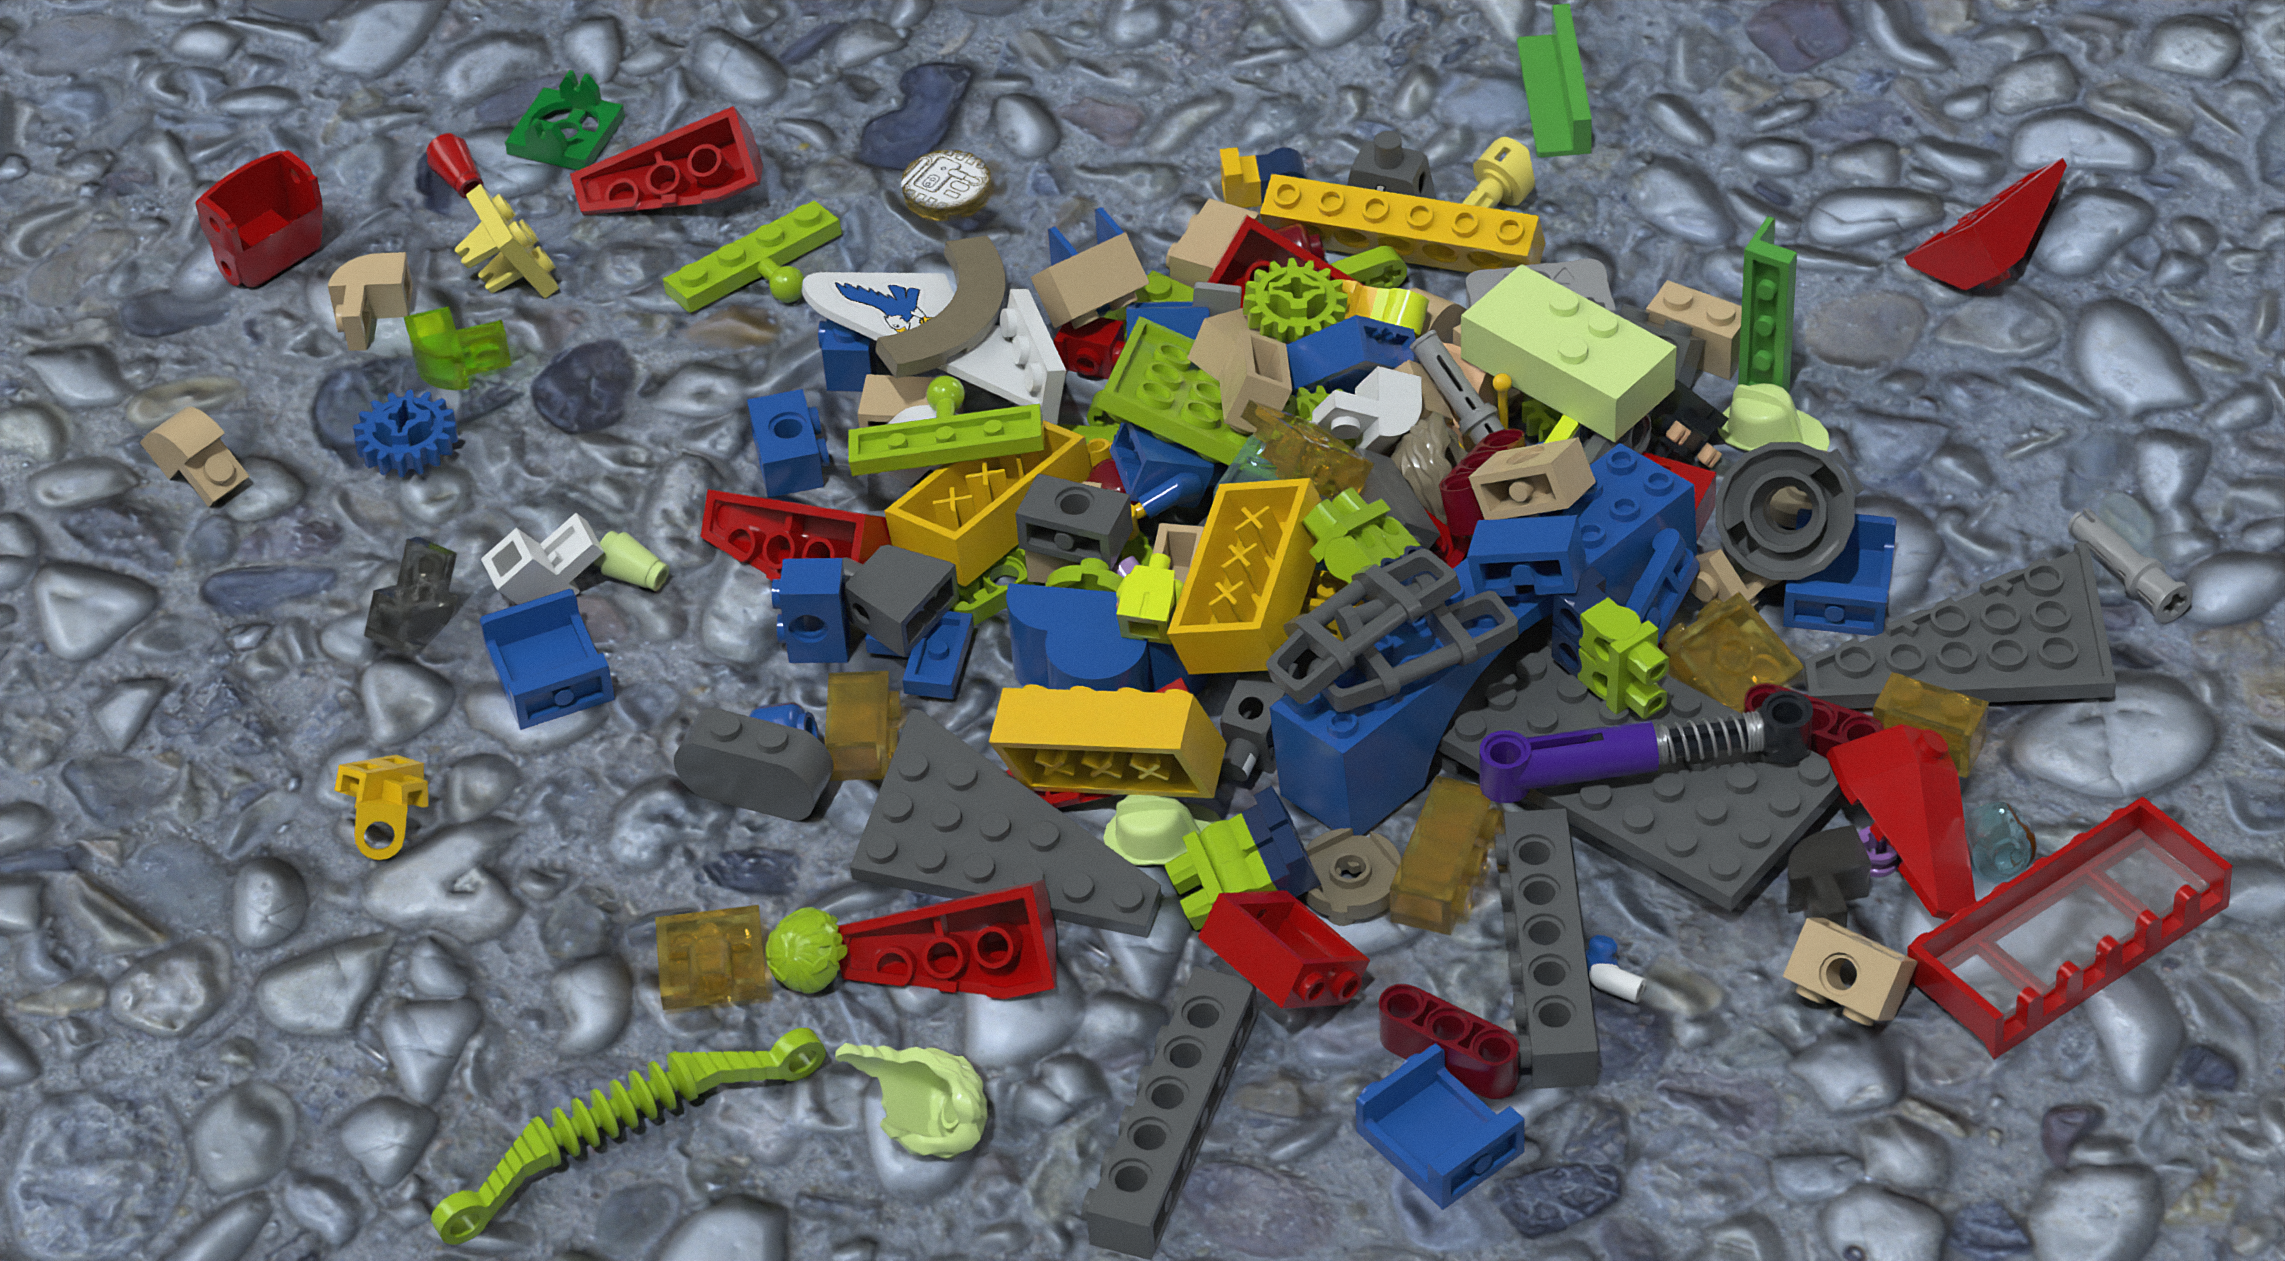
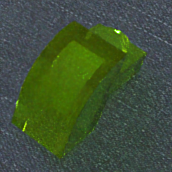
[403,306,512,390]

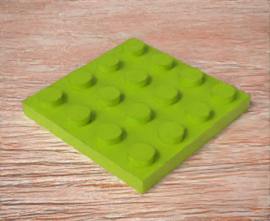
[1096,316,1290,482]

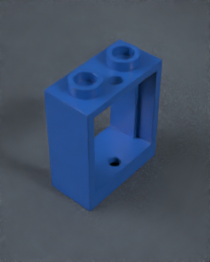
[1286,315,1420,397]

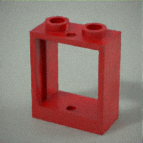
[1198,890,1370,1009]

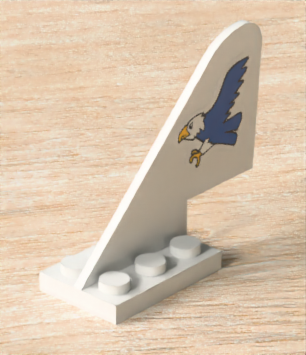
[802,272,1066,425]

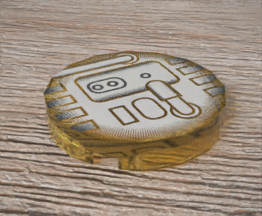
[902,149,992,221]

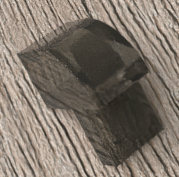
[364,537,458,653]
[1786,824,1871,928]

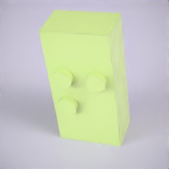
[1461,264,1677,442]

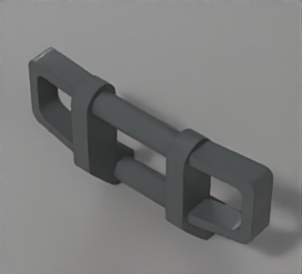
[1266,549,1461,704]
[1312,572,1519,712]

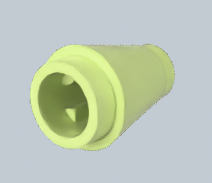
[594,531,670,591]

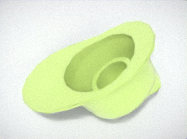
[1717,383,1830,451]
[1103,795,1222,866]

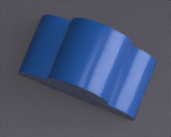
[1006,583,1210,697]

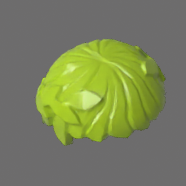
[765,907,847,994]

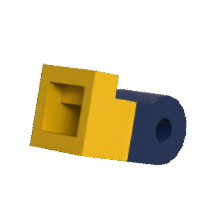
[1219,147,1307,208]

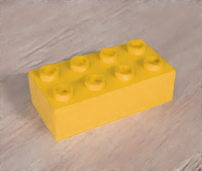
[884,420,1092,587]
[1167,478,1322,674]
[989,684,1227,798]

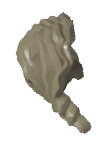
[1390,411,1473,541]

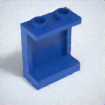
[1783,508,1897,636]
[479,589,615,730]
[1356,1044,1525,1210]

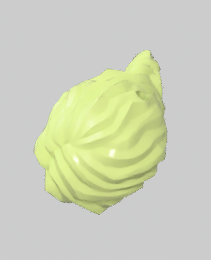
[835,1043,988,1160]

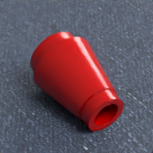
[426,133,483,198]

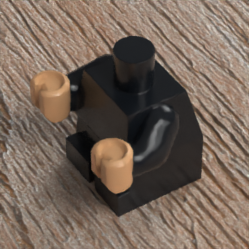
[1648,378,1729,468]

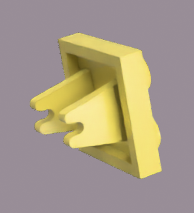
[455,184,559,299]

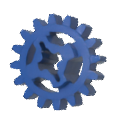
[353,390,459,477]

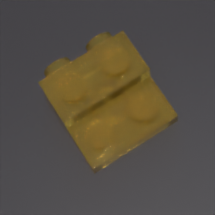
[1240,399,1375,499]
[1660,592,1804,714]

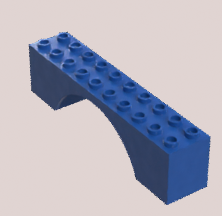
[1269,443,1697,835]

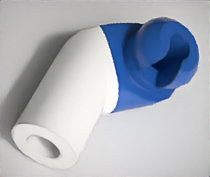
[1585,935,1646,1003]

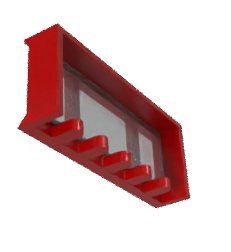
[1907,796,2233,1060]

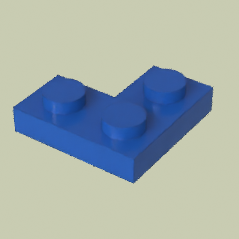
[865,611,974,699]

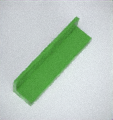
[1517,4,1592,158]
[1738,216,1797,394]

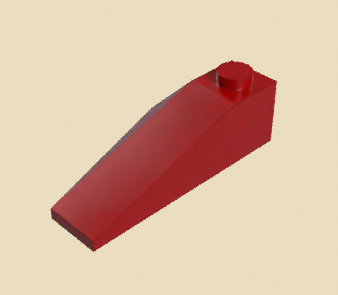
[570,106,763,215]
[1903,158,2067,290]
[700,489,892,581]
[1826,724,1976,921]
[838,880,1057,999]

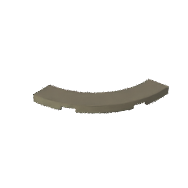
[876,235,1005,378]

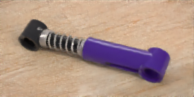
[1480,691,1813,803]

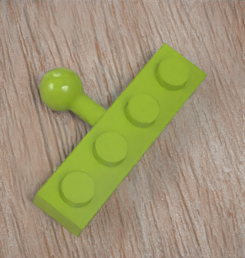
[663,200,842,313]
[848,375,1044,476]

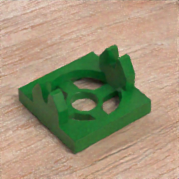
[505,70,625,170]

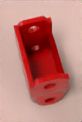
[195,150,323,288]

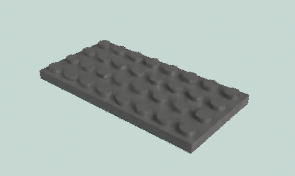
[1436,614,1842,911]

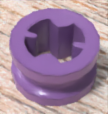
[1853,826,1901,878]

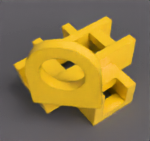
[334,755,428,860]

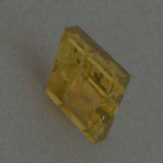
[655,905,768,1010]

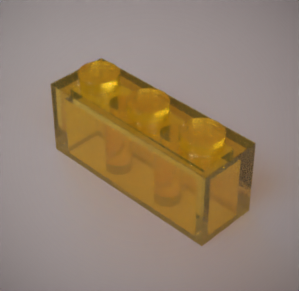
[1390,775,1503,936]

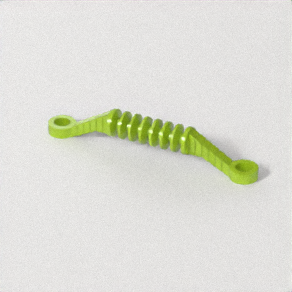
[431,1028,826,1245]

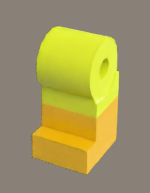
[1341,279,1429,339]

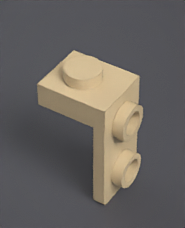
[1690,549,1782,616]

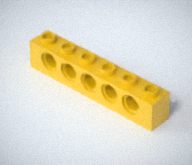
[1260,174,1546,273]

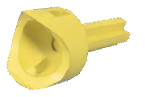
[1462,137,1536,208]

